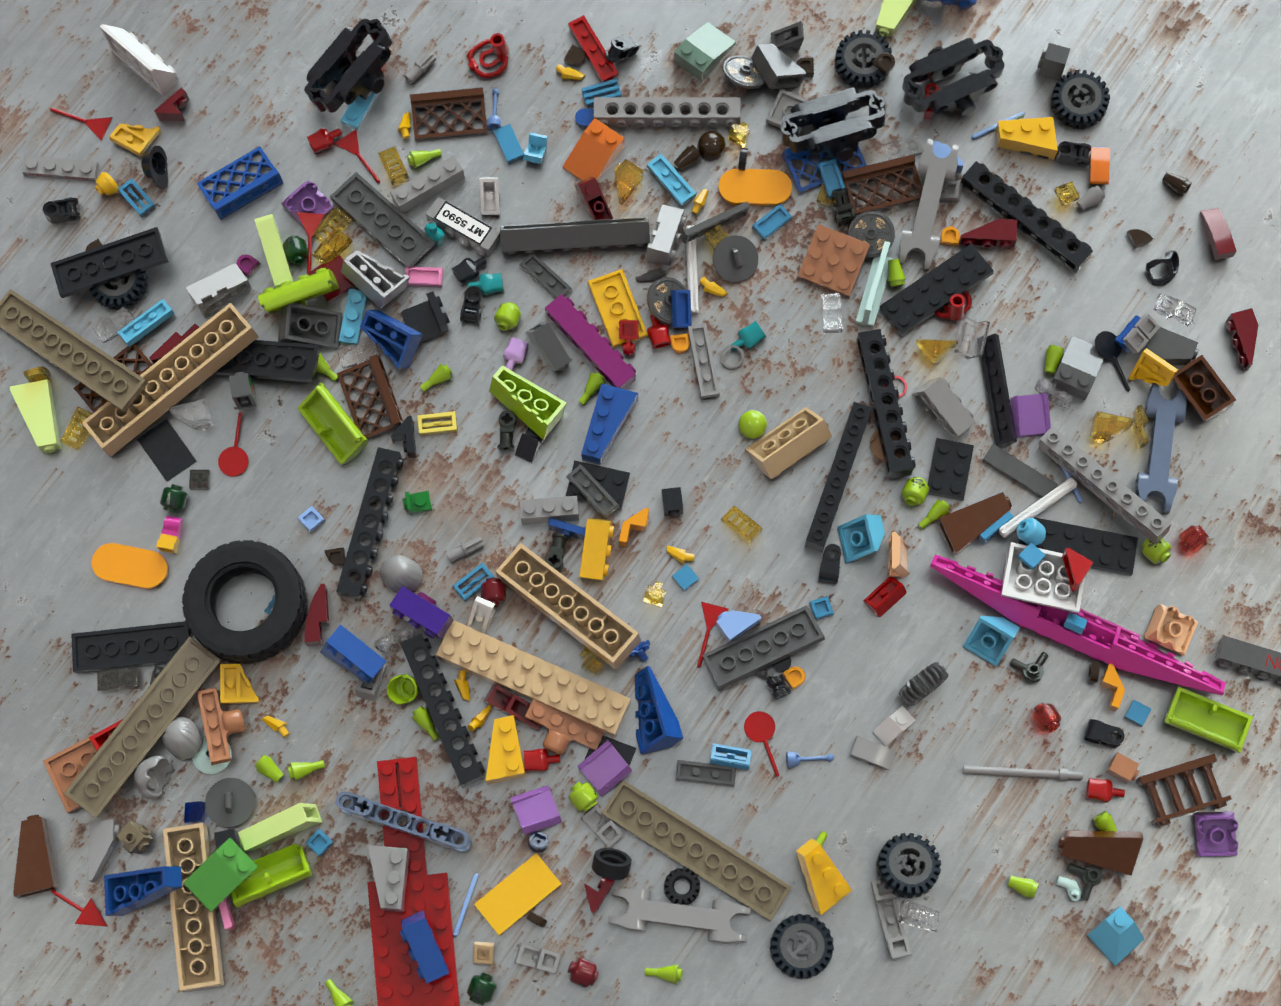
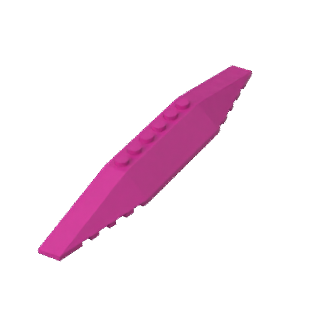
[930,555,1226,696]

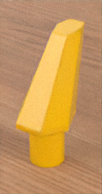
[555,64,585,80]
[397,112,411,139]
[691,189,708,214]
[699,277,728,297]
[666,545,695,564]
[454,670,470,702]
[467,705,492,732]
[262,716,290,738]

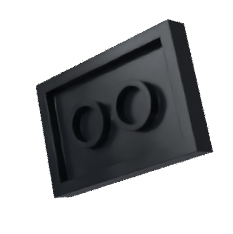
[927,438,974,501]
[566,460,630,511]

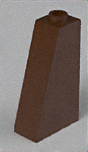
[938,492,1012,557]
[13,815,59,898]
[1058,830,1143,876]

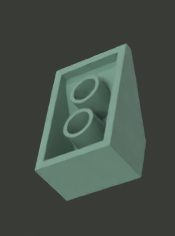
[674,22,736,82]

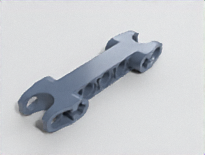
[1135,383,1187,514]
[335,792,472,852]

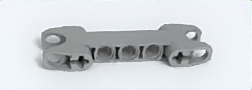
[899,139,958,271]
[608,888,751,944]

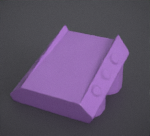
[281,180,334,226]
[1010,393,1051,438]
[578,740,632,797]
[510,785,562,835]
[1194,811,1238,856]

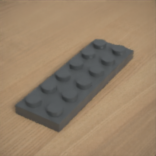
[330,172,435,268]
[702,605,825,689]

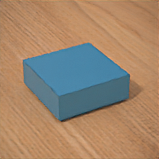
[1018,543,1046,570]
[672,564,699,591]
[809,596,834,621]
[1064,612,1087,634]
[1124,700,1151,727]
[305,829,334,857]

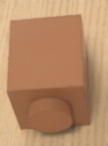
[1105,752,1139,784]

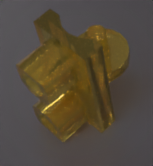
[580,643,603,674]

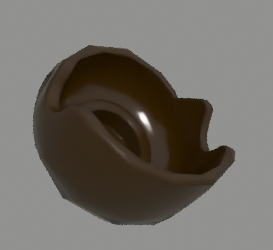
[697,131,726,161]

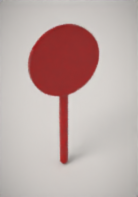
[218,412,249,477]
[744,711,779,777]

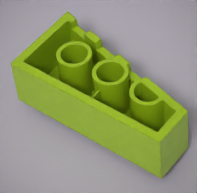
[489,366,567,440]

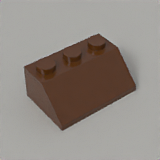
[1173,355,1236,422]

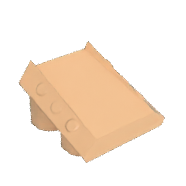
[888,531,910,579]
[1144,604,1198,656]

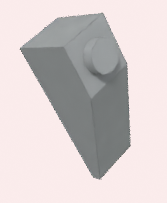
[88,820,121,883]

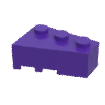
[389,586,454,640]

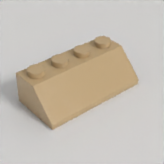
[745,407,832,479]

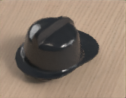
[141,146,168,189]

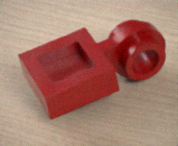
[923,83,939,120]
[619,320,639,356]

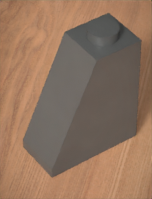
[751,44,807,89]
[526,322,571,372]
[1145,327,1199,365]

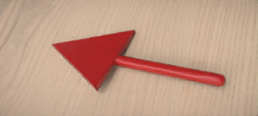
[51,890,108,927]

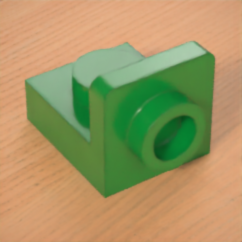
[402,491,432,515]

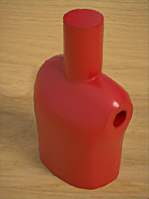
[307,128,342,154]
[647,315,671,349]
[524,749,560,771]
[1086,778,1125,803]

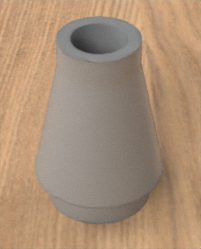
[1076,186,1105,211]

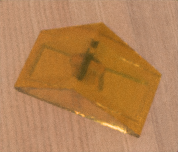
[916,339,958,363]

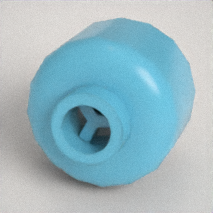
[1017,518,1046,546]

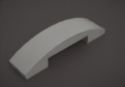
[871,880,912,960]

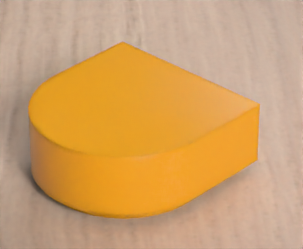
[940,226,960,247]
[670,333,690,354]
[782,666,805,691]

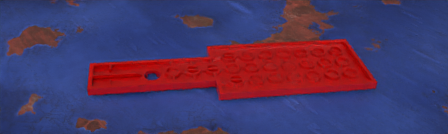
[367,757,460,1006]

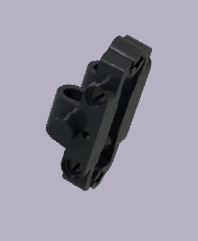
[304,19,392,113]
[902,38,1005,116]
[781,88,885,161]

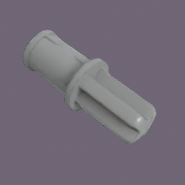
[404,53,436,84]
[446,537,484,563]

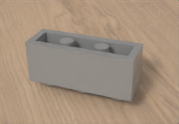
[520,496,579,525]

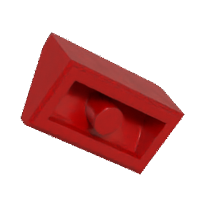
[863,577,907,617]

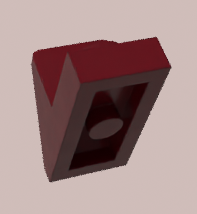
[154,87,189,121]
[584,878,616,915]

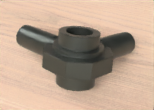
[1010,652,1049,683]
[1067,863,1103,901]

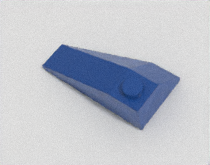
[635,666,683,754]

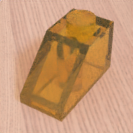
[614,158,644,205]
[1089,411,1134,443]

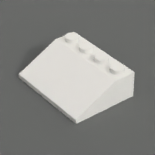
[100,24,178,96]
[1001,542,1085,613]

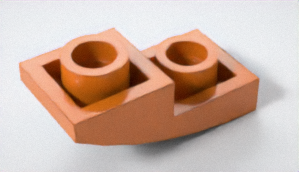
[1090,148,1110,184]

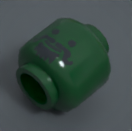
[283,236,309,265]
[160,484,188,513]
[467,973,496,1005]

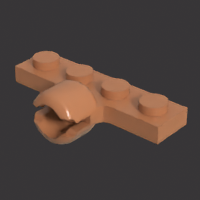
[197,687,245,765]
[524,699,604,755]

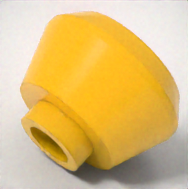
[95,172,119,196]

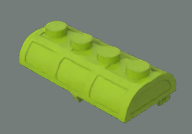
[258,268,340,314]
[297,383,368,465]
[1164,686,1253,753]
[231,843,312,908]

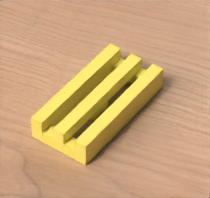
[417,411,457,436]

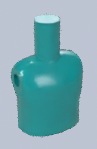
[424,223,445,246]
[468,273,504,295]
[731,321,766,350]

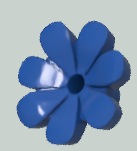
[629,640,650,662]

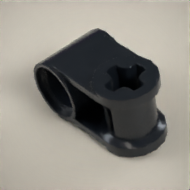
[605,34,639,63]
[1055,141,1091,167]
[42,197,81,224]
[460,286,483,324]
[818,544,841,583]
[1084,719,1125,748]

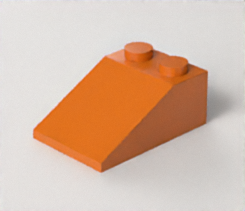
[563,118,625,181]

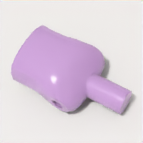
[503,337,529,371]

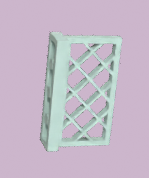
[855,241,893,328]

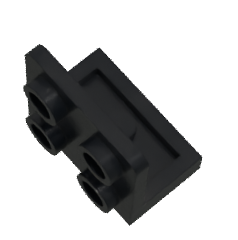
[401,291,450,343]

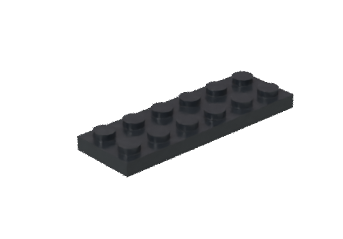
[50,227,169,298]
[880,243,994,336]
[212,340,321,383]
[1018,517,1138,576]
[71,621,190,673]

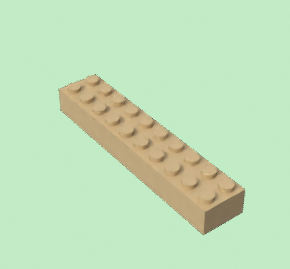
[82,303,259,457]
[436,620,631,738]

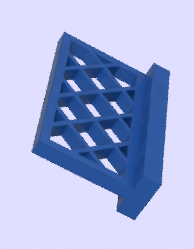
[197,146,284,220]
[782,146,867,193]

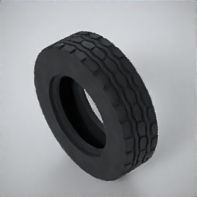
[182,540,307,664]

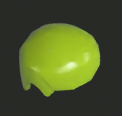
[738,410,767,439]
[387,674,419,705]

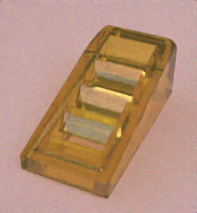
[378,146,409,185]
[313,206,353,246]
[23,366,52,383]
[61,406,93,450]
[721,506,763,545]

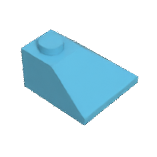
[838,514,885,563]
[963,616,1020,666]
[1087,906,1144,966]

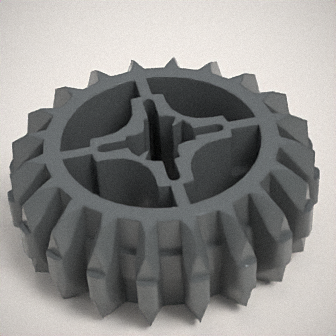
[899,662,949,706]

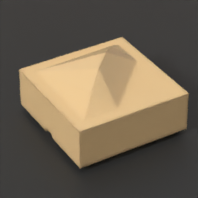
[473,942,495,965]

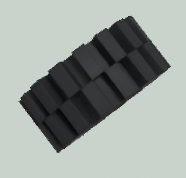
[664,868,700,905]

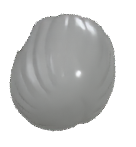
[380,555,423,592]
[162,717,203,760]
[134,756,172,799]

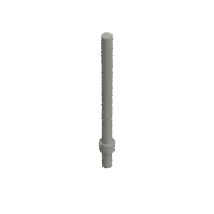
[963,766,1083,781]

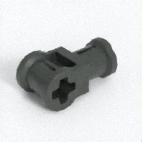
[831,188,856,227]
[497,410,516,451]
[545,533,569,572]

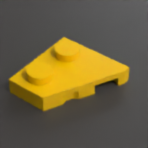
[109,123,161,157]
[1129,348,1178,387]
[220,664,259,704]

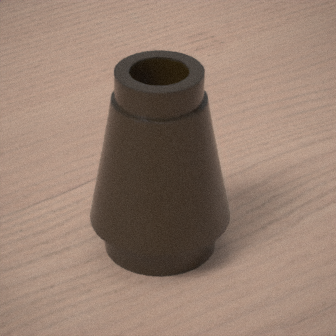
[674,145,701,171]
[1162,171,1192,195]

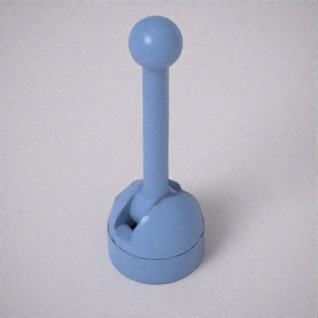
[487,88,501,131]
[786,752,834,768]

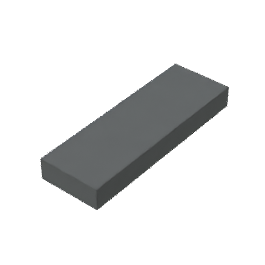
[519,253,572,299]
[566,464,619,519]
[675,760,736,787]

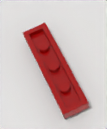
[568,15,619,82]

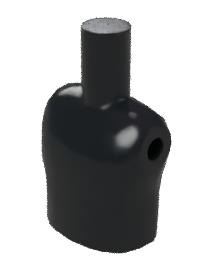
[452,256,487,285]

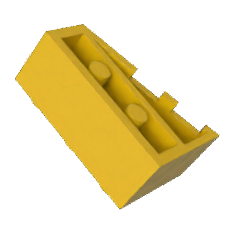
[995,117,1058,160]
[579,517,614,580]
[486,715,526,785]
[796,838,852,915]

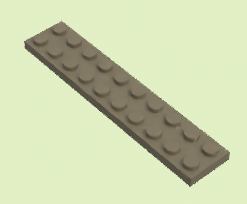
[0,289,148,413]
[63,636,221,818]
[601,780,792,922]

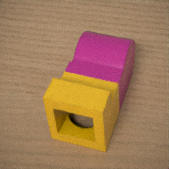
[156,516,183,554]

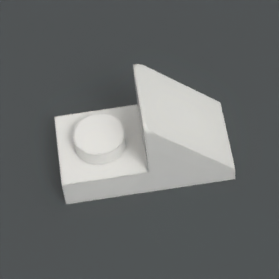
[479,177,500,215]
[467,596,496,634]
[873,706,916,747]

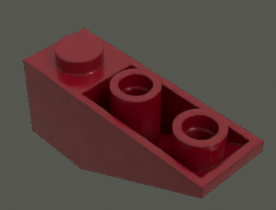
[575,177,614,220]
[959,219,1017,249]
[1226,308,1258,371]

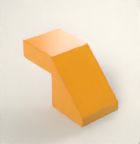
[619,508,649,547]
[1100,663,1125,712]

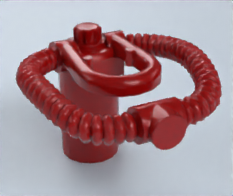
[467,33,510,78]
[935,292,972,321]

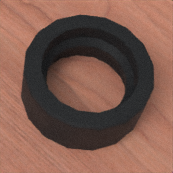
[592,848,632,880]

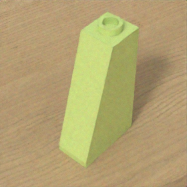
[875,0,917,37]
[254,214,294,288]
[10,379,61,453]
[238,803,323,851]

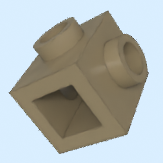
[117,821,154,854]

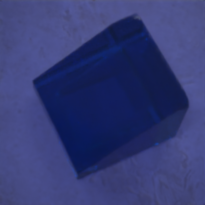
[184,801,205,823]

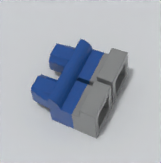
[1115,314,1160,353]

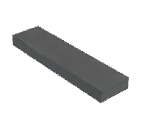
[681,201,750,244]
[982,444,1058,498]

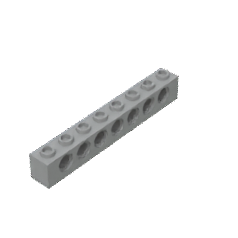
[594,97,741,127]
[1039,426,1171,545]

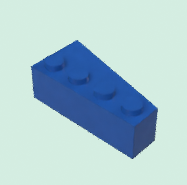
[581,384,639,465]
[104,866,182,916]

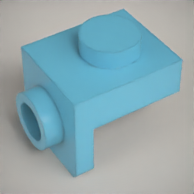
[523,133,548,164]

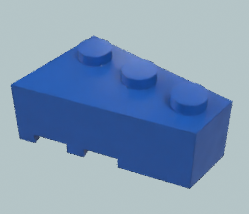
[360,310,423,369]
[320,624,386,683]
[400,910,449,983]

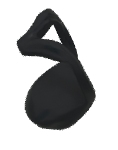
[1146,250,1179,286]

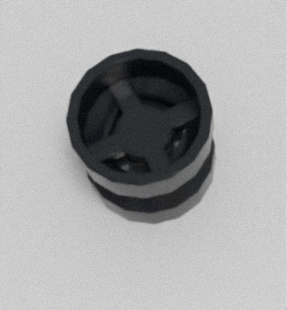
[766,674,792,700]

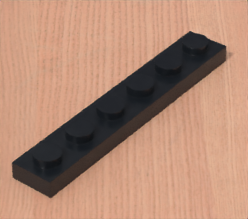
[979,334,1017,447]

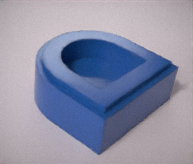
[575,109,594,128]

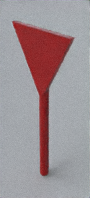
[50,108,113,141]
[334,129,380,183]
[297,212,325,274]
[697,602,729,668]

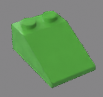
[183,838,258,912]

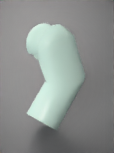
[1056,876,1082,902]

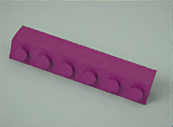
[545,294,636,389]

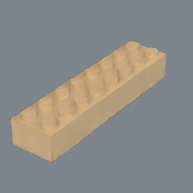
[495,543,641,670]
[163,823,225,992]

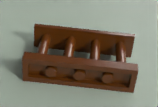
[1136,754,1232,827]

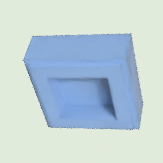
[298,506,325,533]

